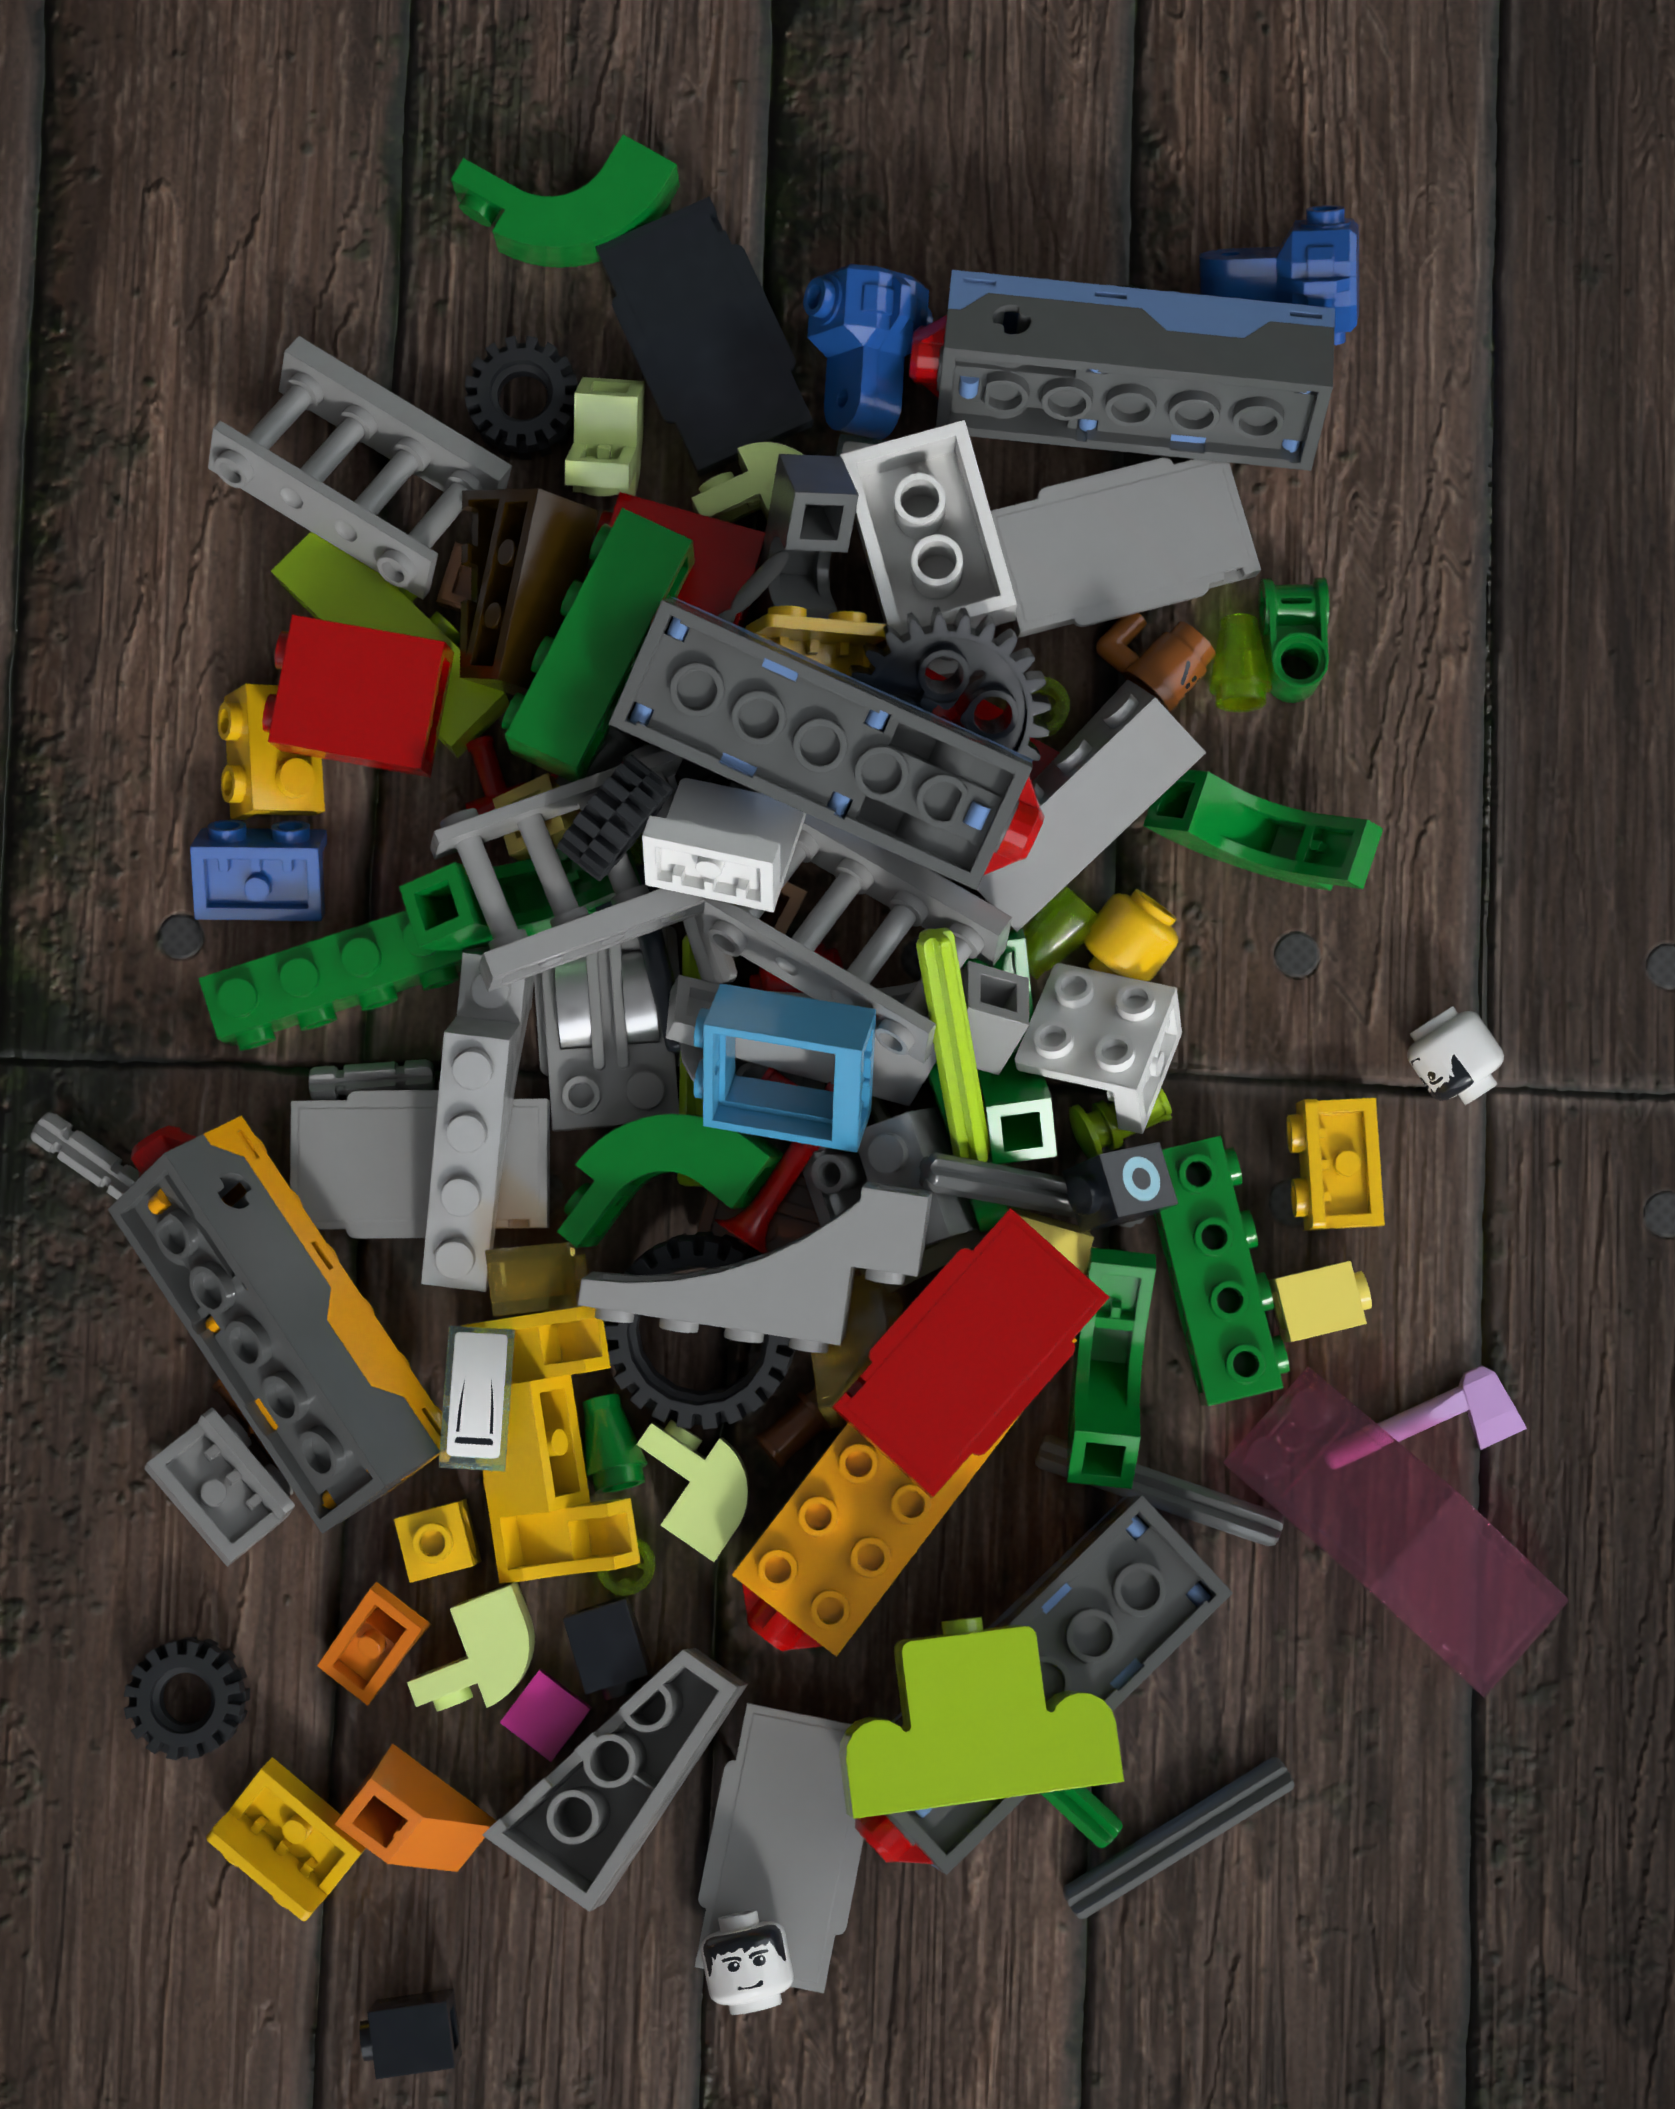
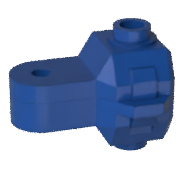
[1199,205,1359,345]
[803,264,933,440]

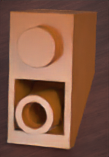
[334,1743,497,1872]

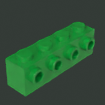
[502,508,695,782]
[198,911,464,1051]
[1154,1136,1290,1406]

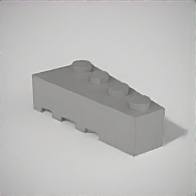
[977,679,1206,932]
[483,1648,748,1912]

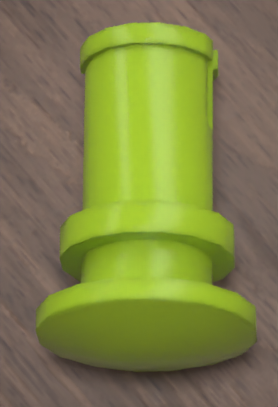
[1069,1088,1172,1159]

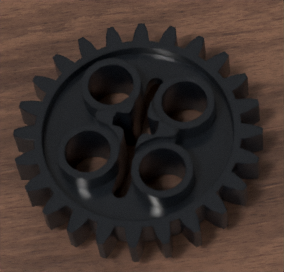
[849,607,1051,761]

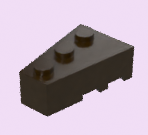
[460,488,599,695]

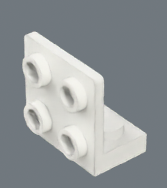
[642,778,806,912]
[1015,963,1182,1134]

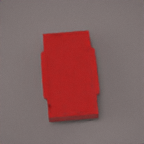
[832,1208,1110,1498]

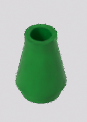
[582,1394,648,1494]

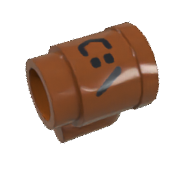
[1096,613,1216,714]

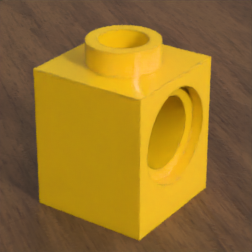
[394,1499,482,1583]

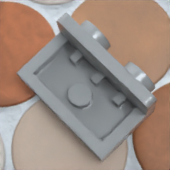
[144,1407,295,1567]

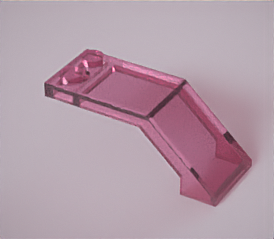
[1223,1367,1569,1698]

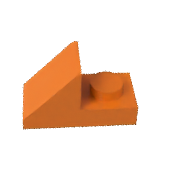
[317,1581,431,1706]

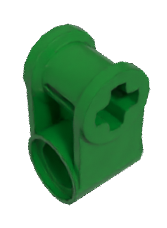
[1258,577,1329,703]

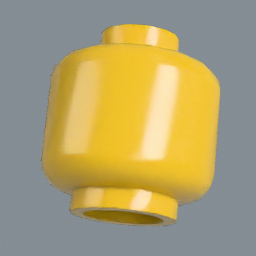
[1083,889,1178,982]

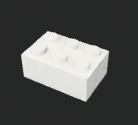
[840,420,1017,636]

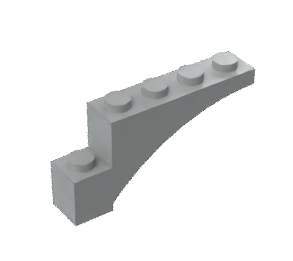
[421,946,535,1292]
[666,961,1029,1106]
[578,1181,933,1353]

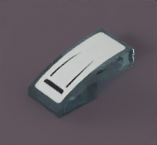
[439,1326,515,1471]

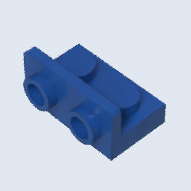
[190,820,327,921]

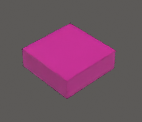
[500,1668,592,1762]

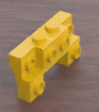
[461,1306,641,1584]

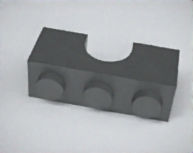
[750,454,859,623]

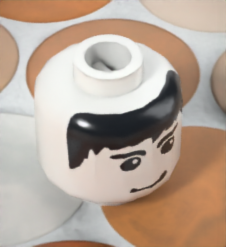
[1407,1006,1504,1105]
[701,1910,794,2015]

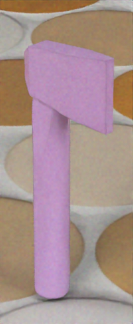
[1323,1365,1527,1470]

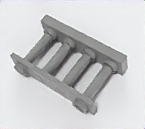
[208,336,512,600]
[430,745,707,992]
[703,814,1012,1064]

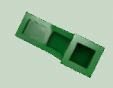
[451,134,680,268]
[1143,769,1384,891]
[399,848,642,951]
[962,928,1057,1164]
[557,1114,784,1248]
[1067,1247,1156,1489]

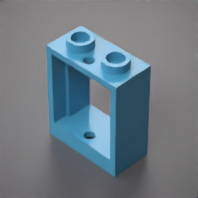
[694,983,876,1153]

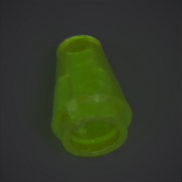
[1209,613,1272,712]
[1024,886,1099,980]

